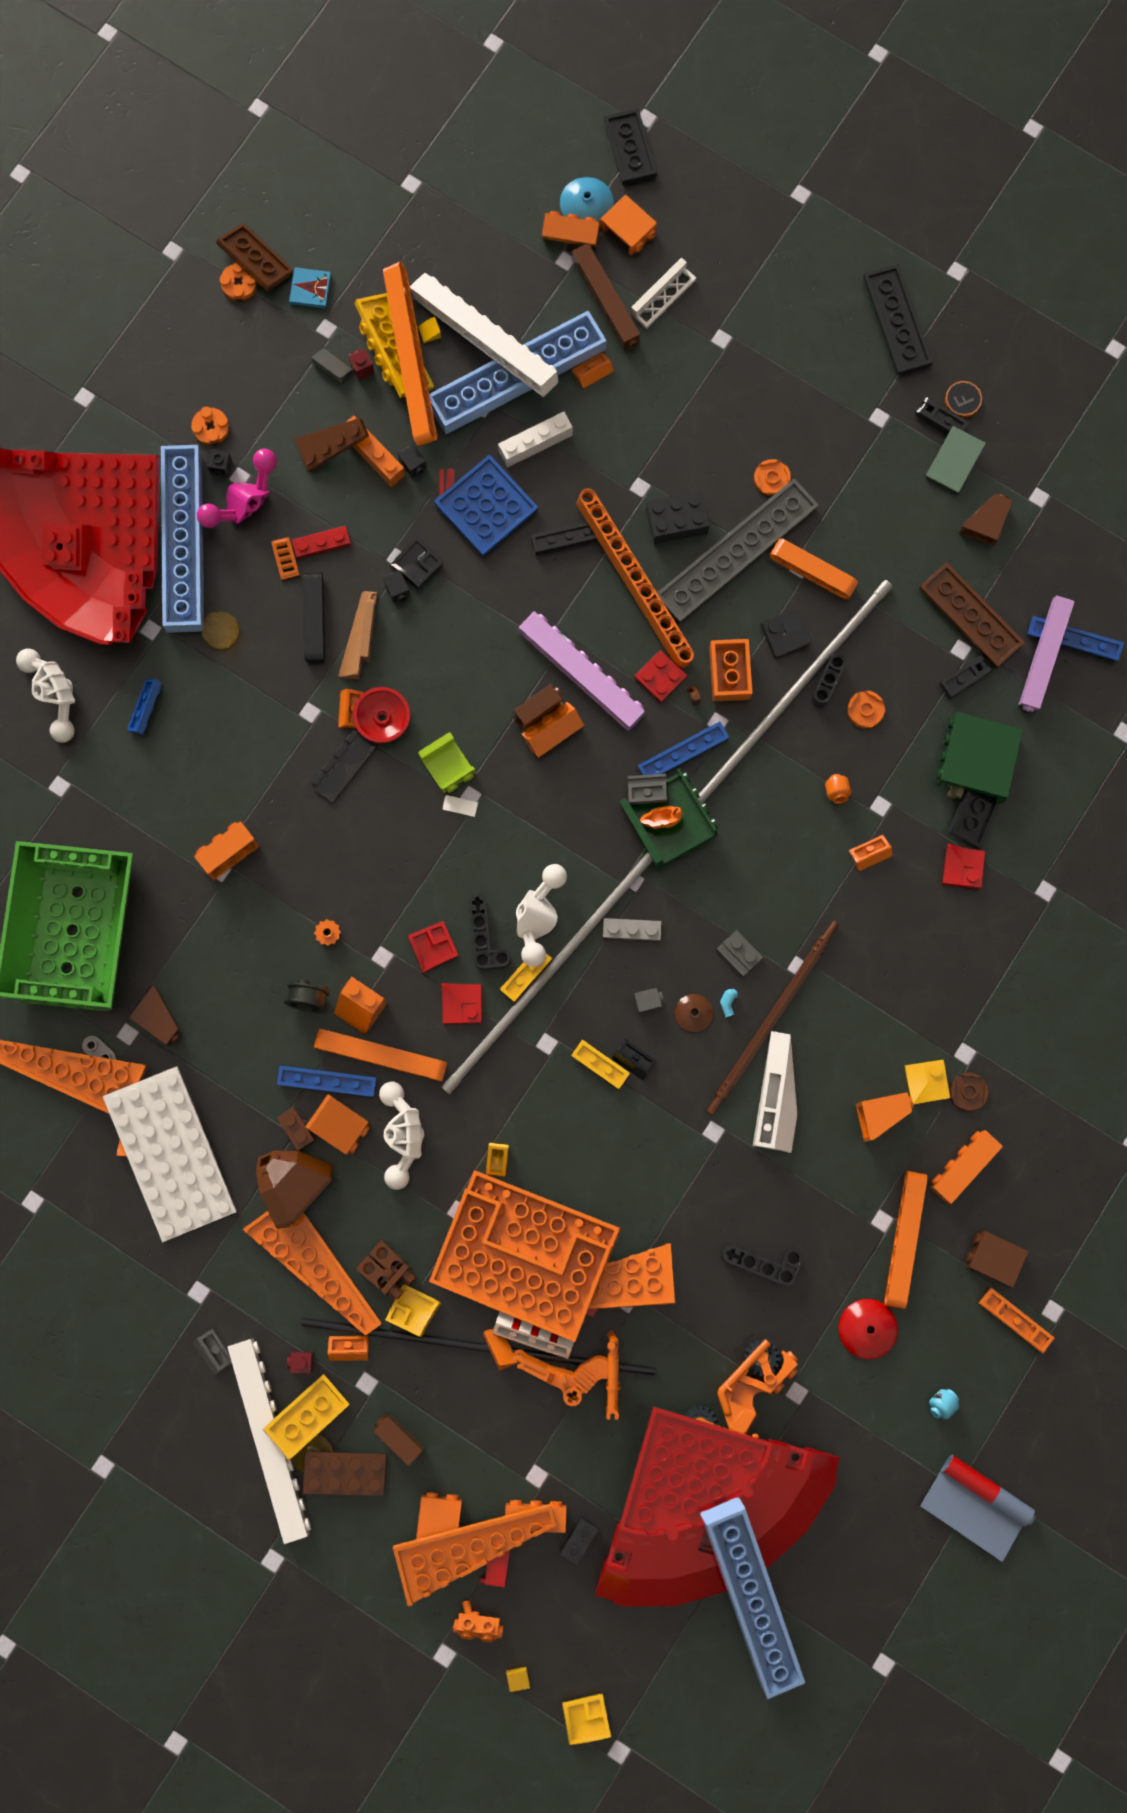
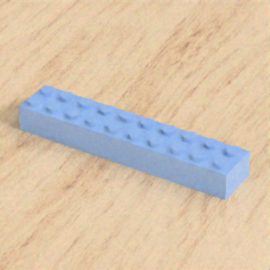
[429,311,606,434]
[161,445,204,633]
[700,1497,805,1699]

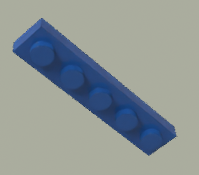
[1027,616,1124,661]
[637,722,729,775]
[277,1065,377,1097]

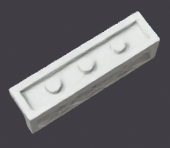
[631,258,696,329]

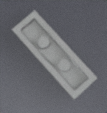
[603,918,661,941]

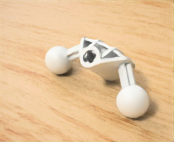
[16,649,75,743]
[516,864,567,967]
[379,1082,424,1190]

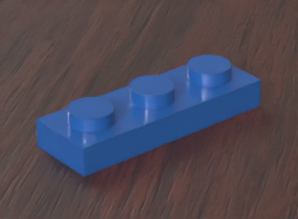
[127,678,162,734]

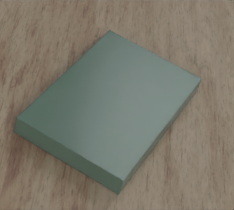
[926,426,986,493]

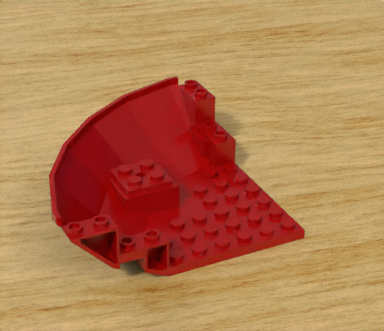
[0,448,160,645]
[595,1406,840,1606]

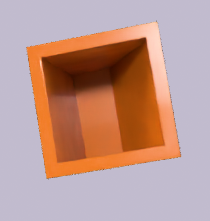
[334,977,388,1035]
[856,1092,914,1142]
[306,1095,370,1155]

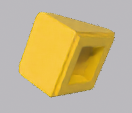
[418,317,441,344]
[506,1667,530,1692]

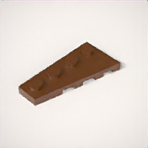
[294,418,369,472]

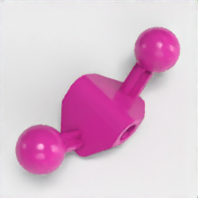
[197,449,277,528]

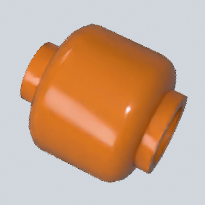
[825,774,852,804]

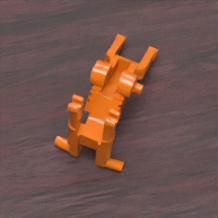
[513,1330,620,1420]

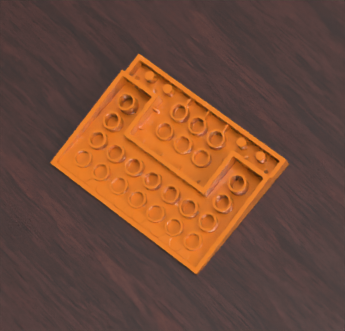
[429,1170,622,1342]

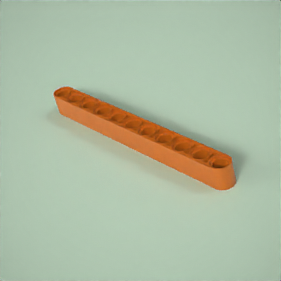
[383,262,437,447]
[577,489,694,668]

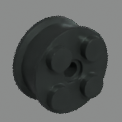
[284,980,330,1013]

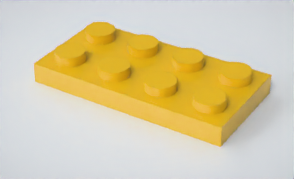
[262,1374,350,1461]

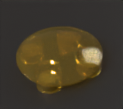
[201,612,239,649]

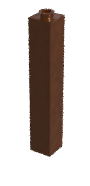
[572,243,640,350]

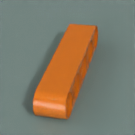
[769,539,858,599]

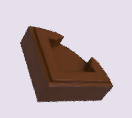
[687,686,701,706]

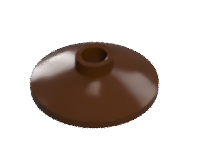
[675,994,713,1033]

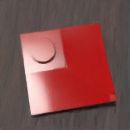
[942,844,985,889]
[408,921,459,974]
[442,983,482,1025]

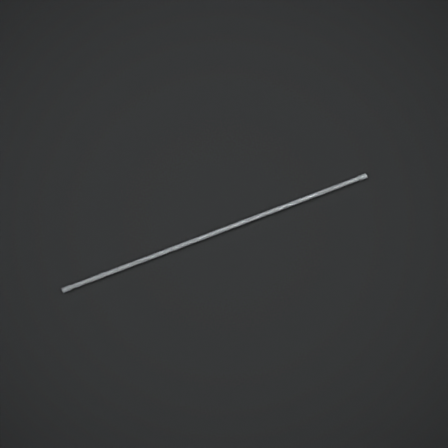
[441,580,893,1095]

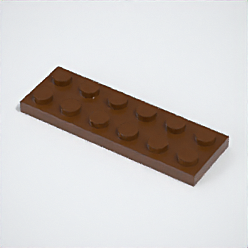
[919,563,1025,669]

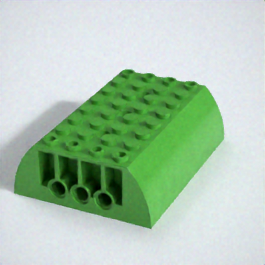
[0,841,134,1011]

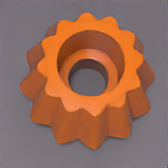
[314,919,341,946]

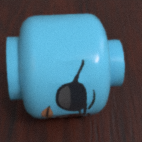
[929,1389,959,1420]

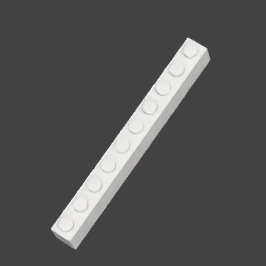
[410,273,559,397]
[228,1338,311,1544]

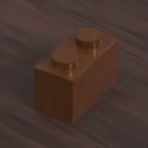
[277,1107,316,1152]

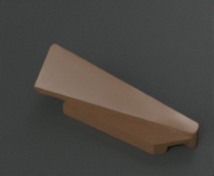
[338,591,377,680]

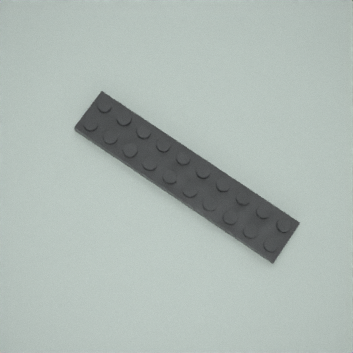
[657,478,819,624]

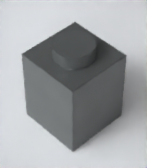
[634,988,664,1014]

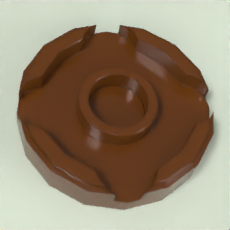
[949,1072,989,1111]

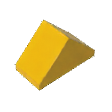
[486,1143,509,1177]

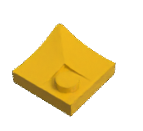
[904,1060,950,1104]
[385,1284,441,1337]
[562,1694,611,1745]

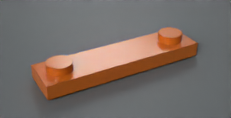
[979,1288,1055,1354]

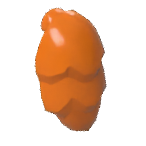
[640,806,683,829]

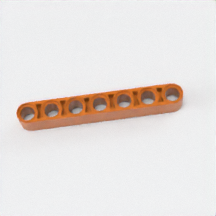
[313,1029,447,1082]
[884,1171,927,1309]

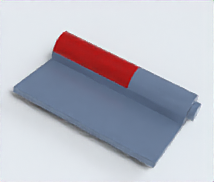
[920,1454,1036,1562]

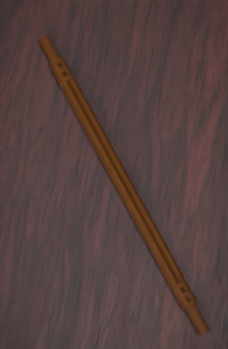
[707,921,839,1115]

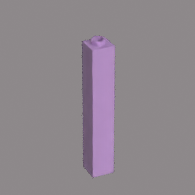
[1018,595,1075,712]

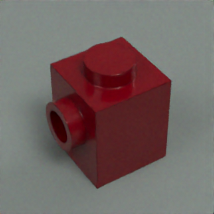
[348,348,375,381]
[287,1351,314,1373]

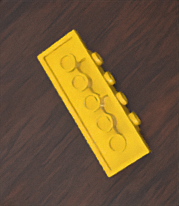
[354,293,434,398]

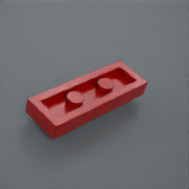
[292,526,351,559]

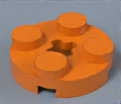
[219,262,257,300]
[191,407,229,445]

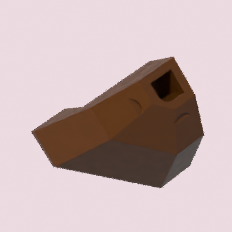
[256,1151,334,1229]

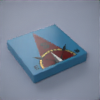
[289,267,331,309]

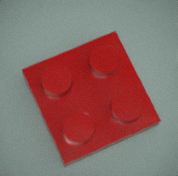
[634,650,688,703]

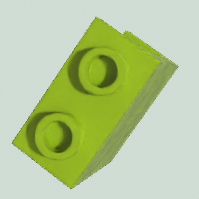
[418,732,475,793]

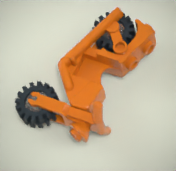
[684,1339,798,1438]

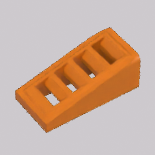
[271,537,300,580]

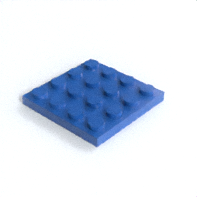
[434,454,539,556]

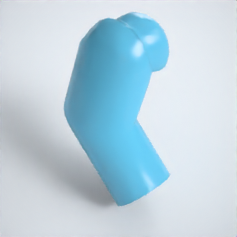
[720,989,738,1018]

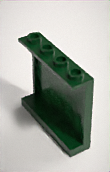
[935,712,1023,804]
[619,768,719,869]

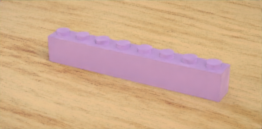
[519,611,645,732]

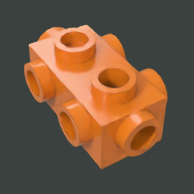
[453,1601,503,1642]

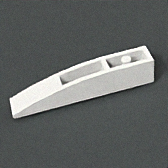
[752,1031,797,1153]

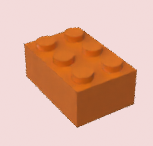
[709,639,752,701]
[194,821,259,881]

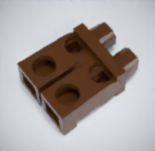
[356,1240,417,1300]

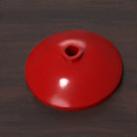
[353,687,410,743]
[838,1299,898,1359]

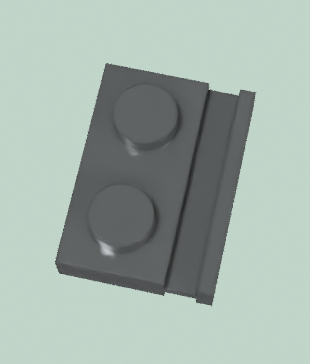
[628,774,667,805]
[716,930,763,977]

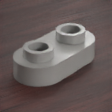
[82,1036,117,1060]

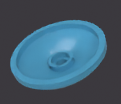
[560,177,614,224]

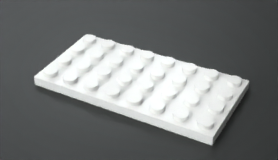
[103,1066,237,1242]

